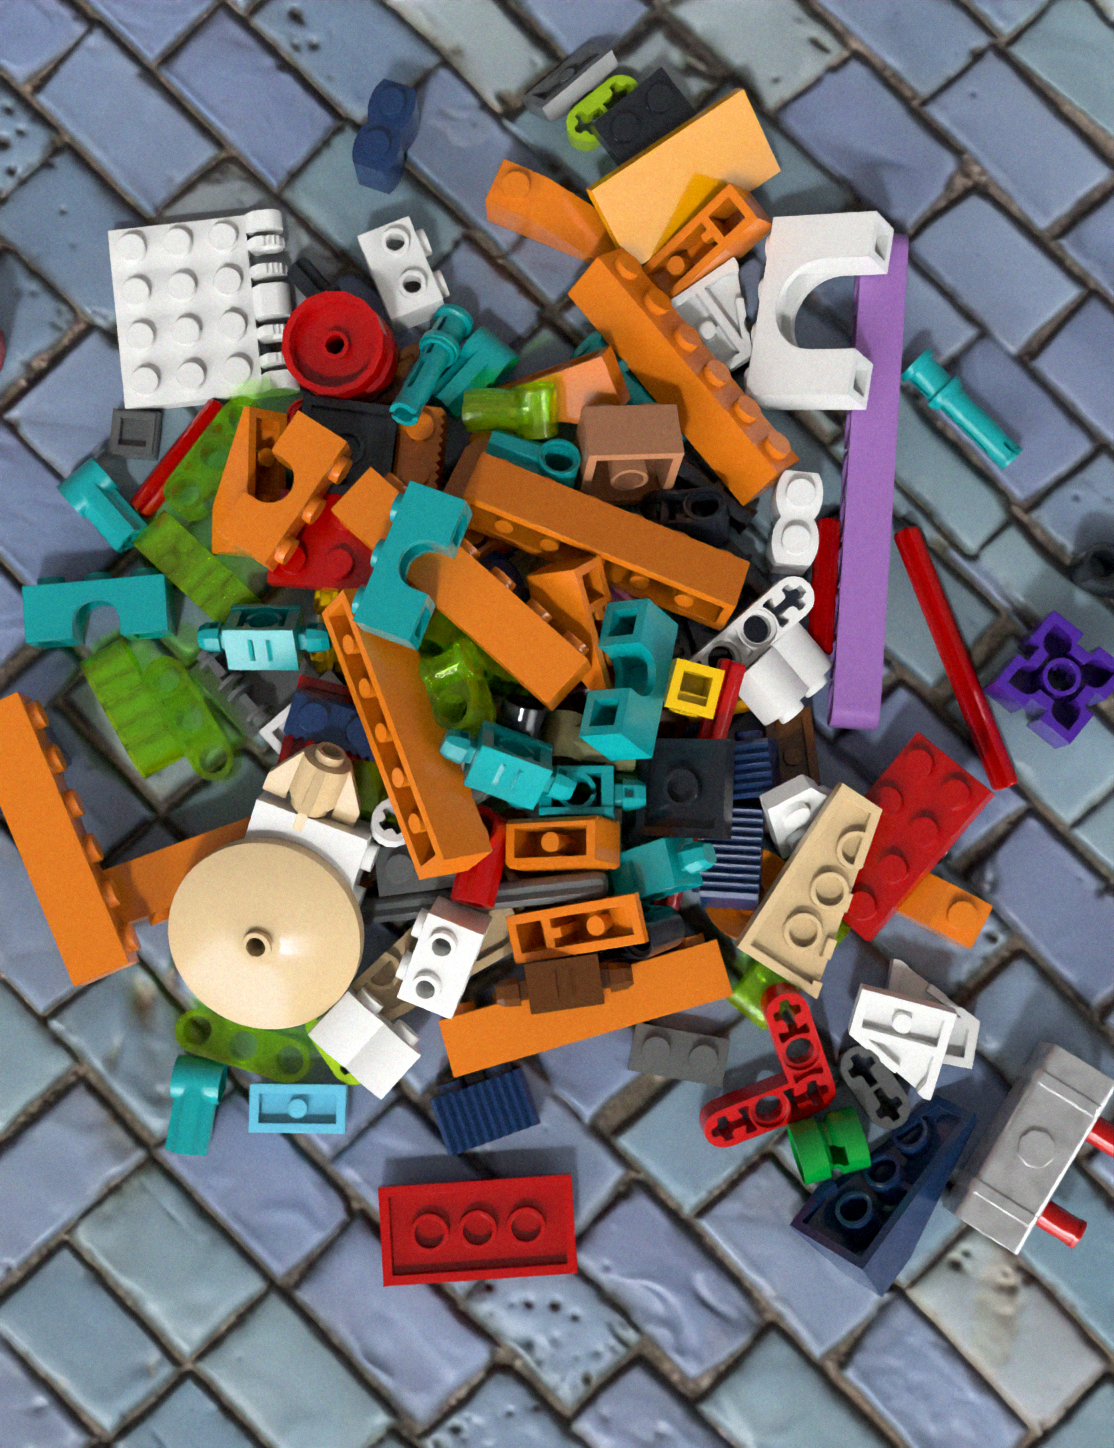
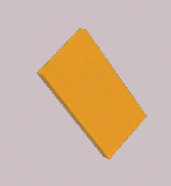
[586,88,781,265]

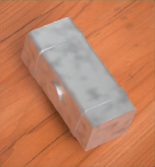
[942,1041,1114,1255]

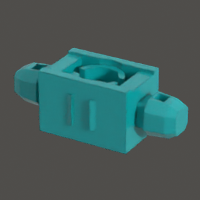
[197,604,332,670]
[439,719,577,810]
[509,766,646,821]
[605,838,717,904]

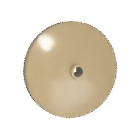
[168,837,365,1029]

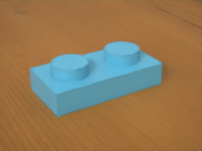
[248,1082,348,1134]

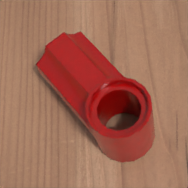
[450,805,509,909]

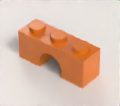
[216,410,353,572]

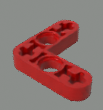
[699,982,836,1148]

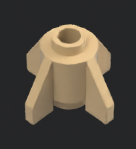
[262,742,362,832]

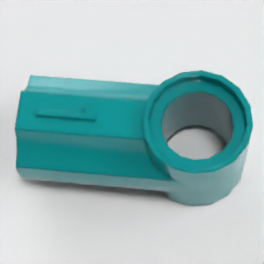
[430,325,520,422]
[486,429,581,489]
[56,457,150,554]
[165,1054,228,1156]

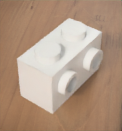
[357,216,450,334]
[395,896,493,1019]

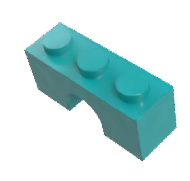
[352,480,473,651]
[22,568,177,649]
[579,598,678,761]

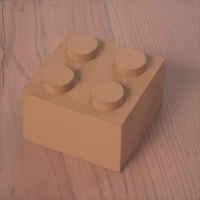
[573,402,684,505]

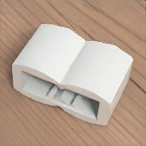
[765,470,823,576]
[739,622,833,726]
[308,986,421,1099]

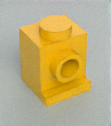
[664,658,725,719]

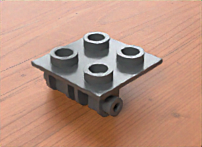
[189,649,320,740]

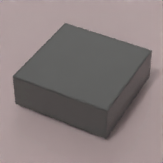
[108,408,163,461]

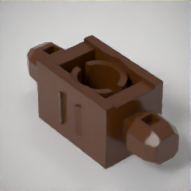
[495,954,634,1015]

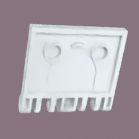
[108,209,300,411]

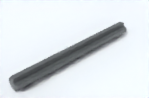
[360,870,608,925]

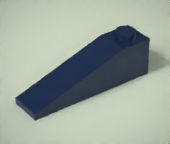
[789,1095,978,1297]

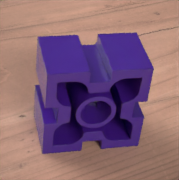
[982,610,1114,749]

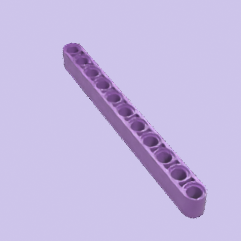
[827,233,909,731]

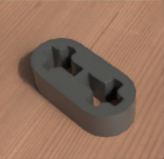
[837,1044,910,1129]

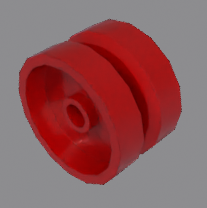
[282,291,399,403]

